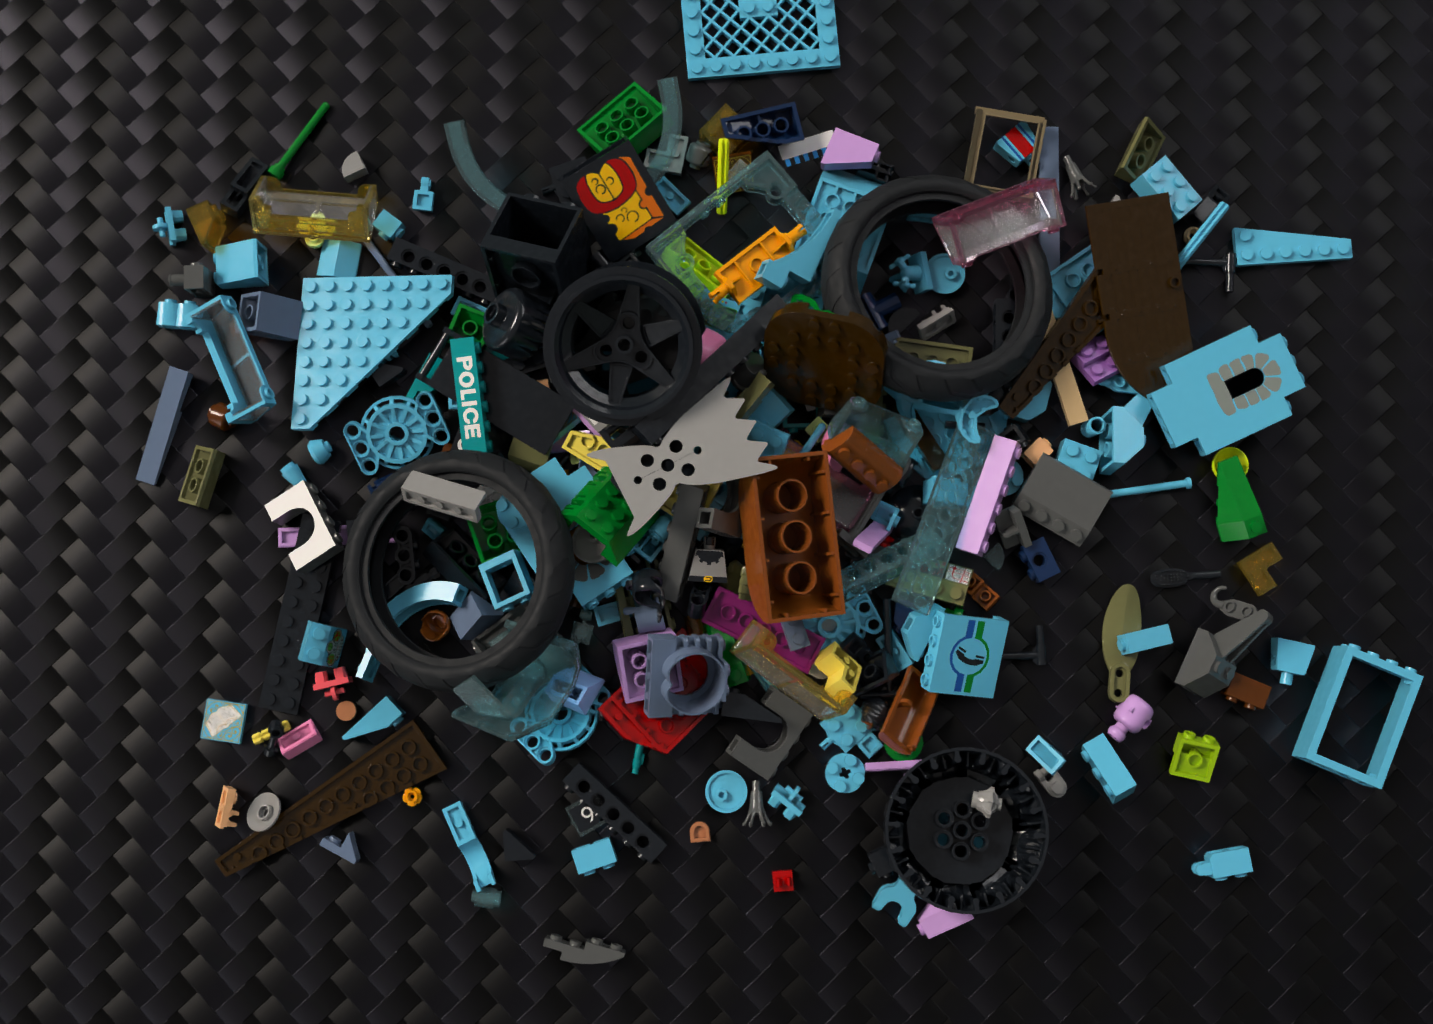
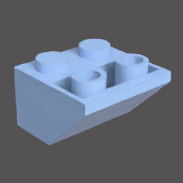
[545,667,605,715]

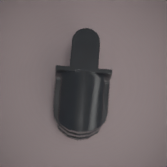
[855,160,895,185]

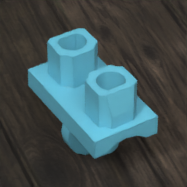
[152,206,187,247]
[768,783,806,821]

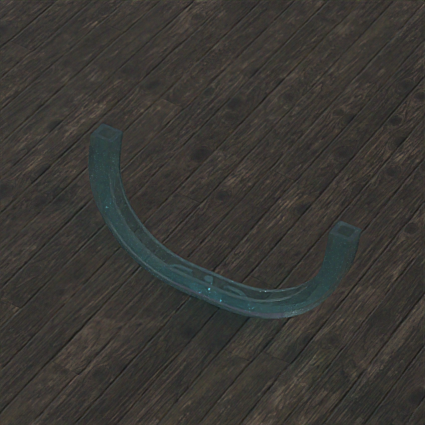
[444,76,682,211]

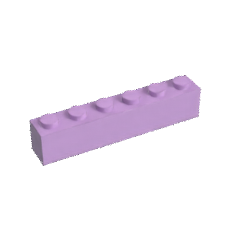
[956,435,1022,557]

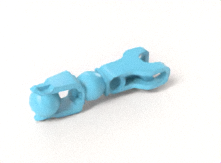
[872,813,957,927]

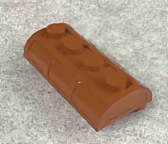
[821,426,903,494]
[878,665,939,755]

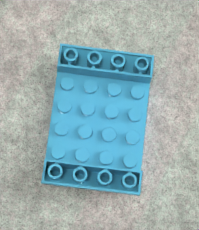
[794,170,886,294]

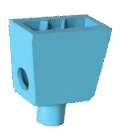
[1271,638,1315,686]

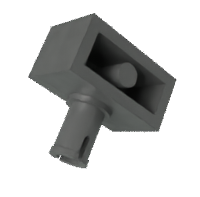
[168,262,215,298]

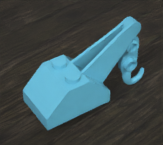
[1098,375,1152,475]

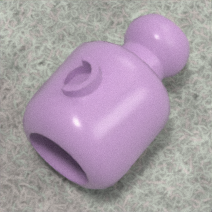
[1107,694,1154,743]

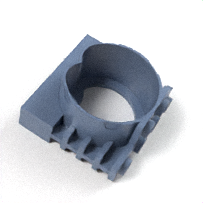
[643,633,731,718]

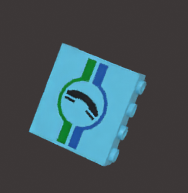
[920,609,1009,698]

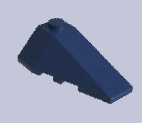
[720,102,805,145]

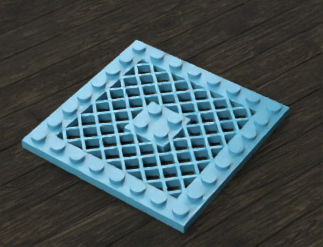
[681,0,840,81]

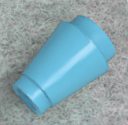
[280,461,307,486]

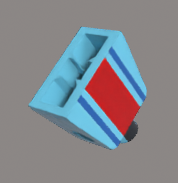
[993,122,1040,167]

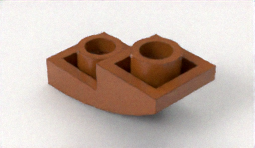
[967,572,1000,612]

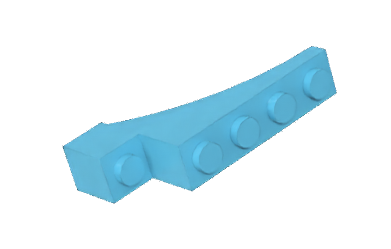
[754,208,842,291]

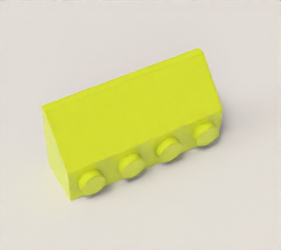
[656,234,731,300]

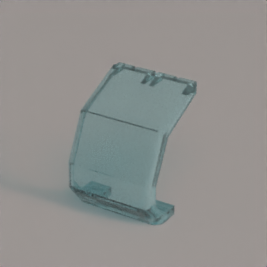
[451,619,582,742]

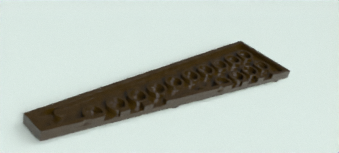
[997,269,1109,419]
[215,719,448,877]

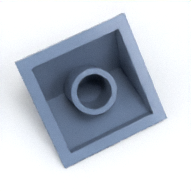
[450,591,504,640]

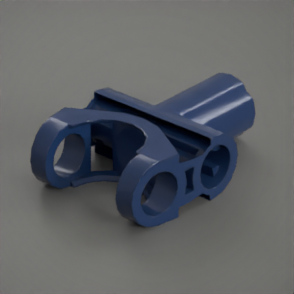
[860,292,902,331]

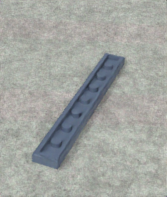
[1038,127,1060,272]

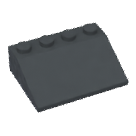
[1011,452,1113,547]

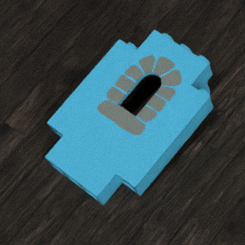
[1146,325,1306,456]

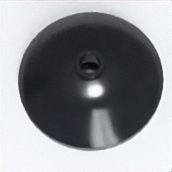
[888,485,945,544]

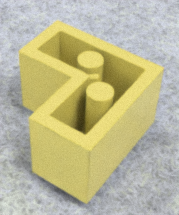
[815,641,862,703]

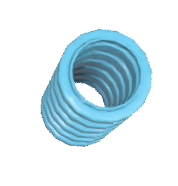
[1080,417,1106,438]

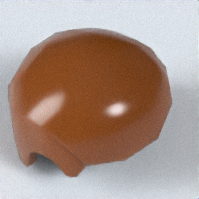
[420,609,451,642]

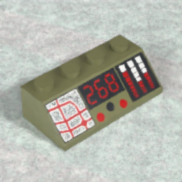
[885,549,974,608]

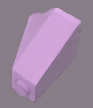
[821,128,881,170]
[916,903,974,939]

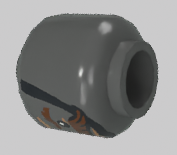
[686,139,713,170]

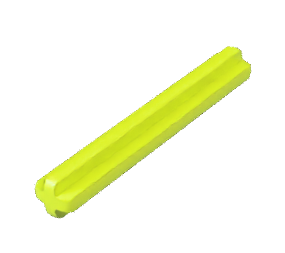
[716,138,729,215]

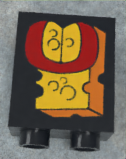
[560,136,678,262]

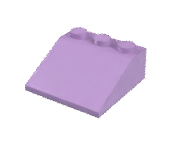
[612,627,684,704]

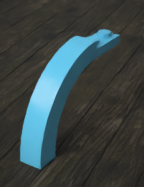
[356,581,469,683]

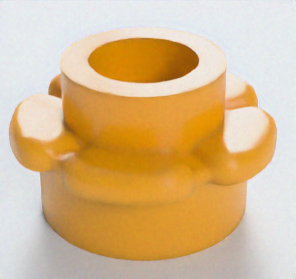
[402,787,422,807]

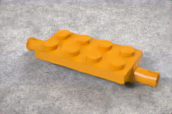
[708,224,807,305]

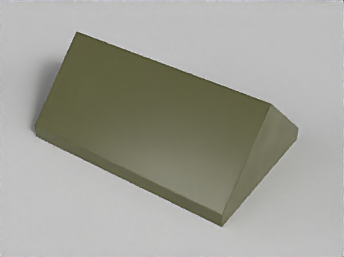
[1114,116,1166,183]
[178,445,226,510]

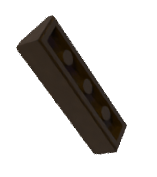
[890,403,950,473]

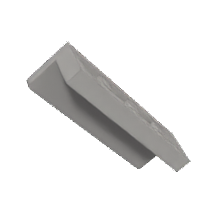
[401,470,486,523]

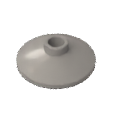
[247,792,281,832]

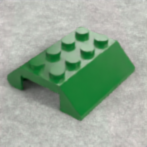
[561,466,660,567]

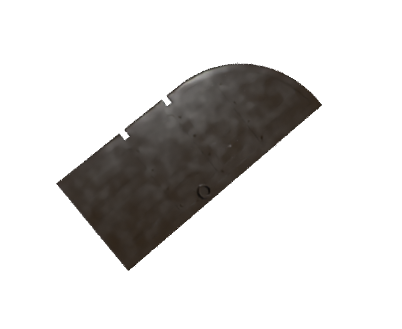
[1085,192,1193,399]

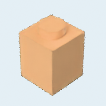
[1021,437,1054,468]

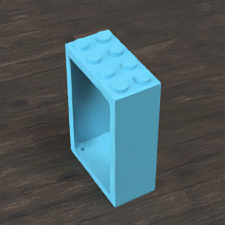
[1291,643,1424,789]

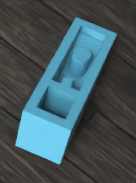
[342,695,406,740]

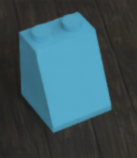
[213,238,269,289]

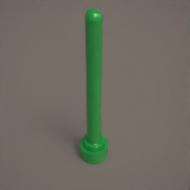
[267,102,330,181]

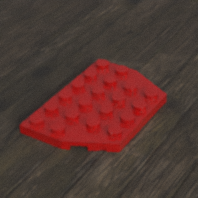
[597,627,708,754]

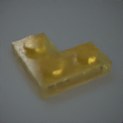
[1237,542,1283,596]

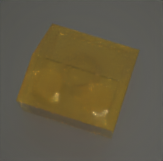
[185,200,227,254]

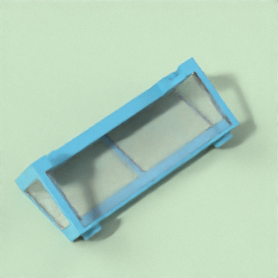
[183,295,277,424]

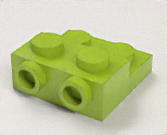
[1169,730,1220,783]

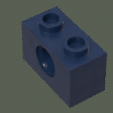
[1018,537,1061,583]

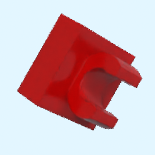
[772,869,794,892]

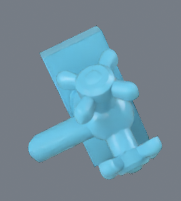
[889,251,933,295]

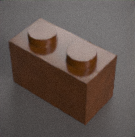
[1220,672,1272,711]

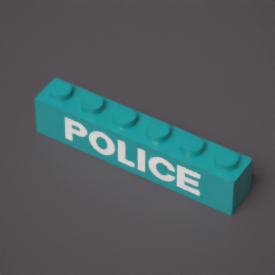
[450,337,493,453]

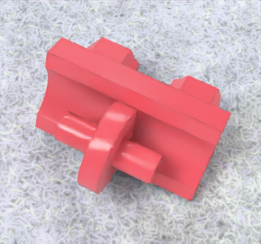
[313,666,353,701]

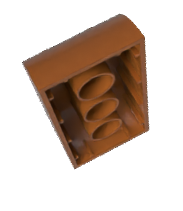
[738,450,846,624]

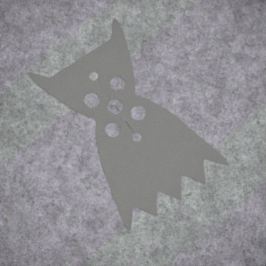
[587,377,778,536]

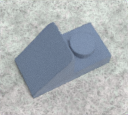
[319,831,360,864]

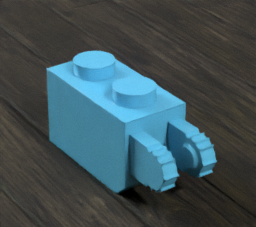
[1191,845,1253,881]

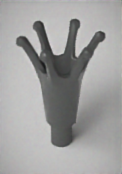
[1063,155,1097,201]
[742,781,772,828]

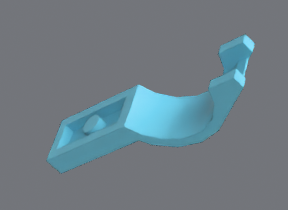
[442,801,497,893]

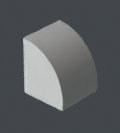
[342,151,369,183]

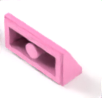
[277,719,323,760]

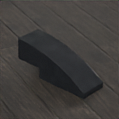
[220,157,269,219]

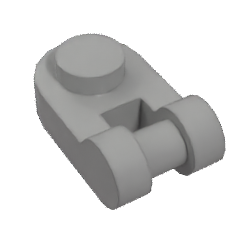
[1033,767,1067,798]

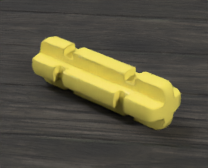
[252,720,291,745]

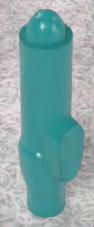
[632,744,645,774]

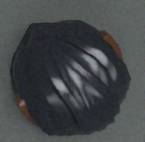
[861,697,890,732]

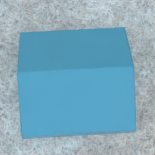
[317,238,362,277]

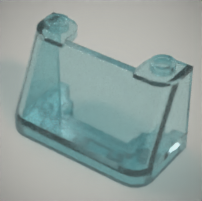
[828,396,923,468]

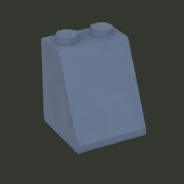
[236,291,303,341]

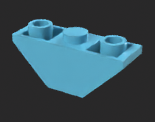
[998,381,1052,423]
[901,603,946,662]

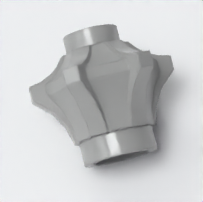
[971,786,1002,818]

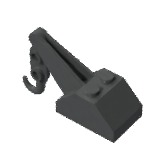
[1175,586,1273,698]

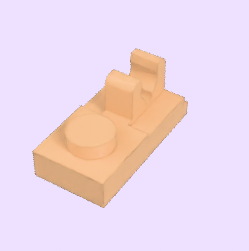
[215,785,239,829]

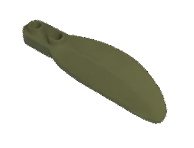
[1102,584,1141,703]

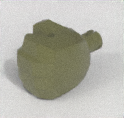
[719,560,752,601]

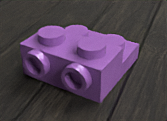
[1070,334,1120,387]

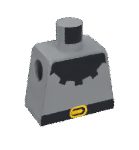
[688,536,727,583]

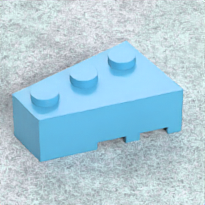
[1081,733,1137,804]

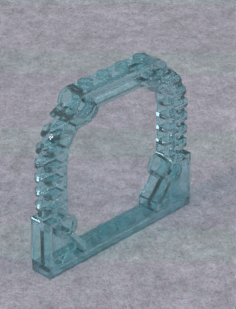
[646,150,826,334]

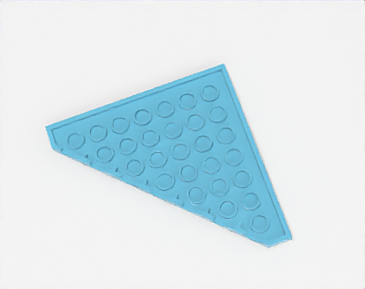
[291,275,455,431]

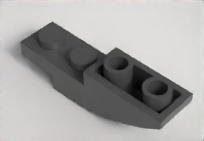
[543,933,626,964]

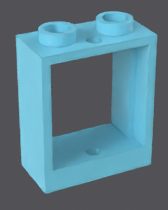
[478,549,534,613]

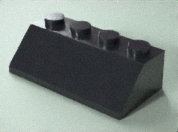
[422,524,509,602]

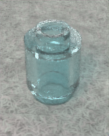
[471,887,502,909]

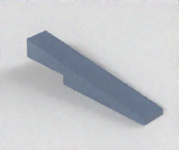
[136,366,193,486]

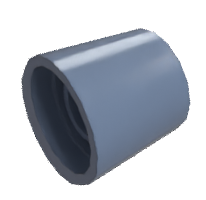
[623,597,666,634]

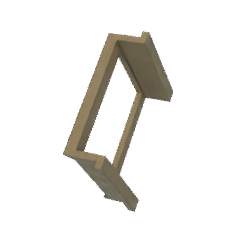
[964,106,1047,203]

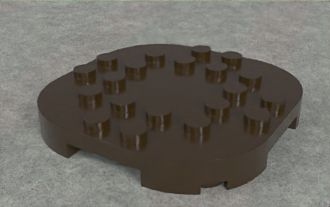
[764,302,888,413]

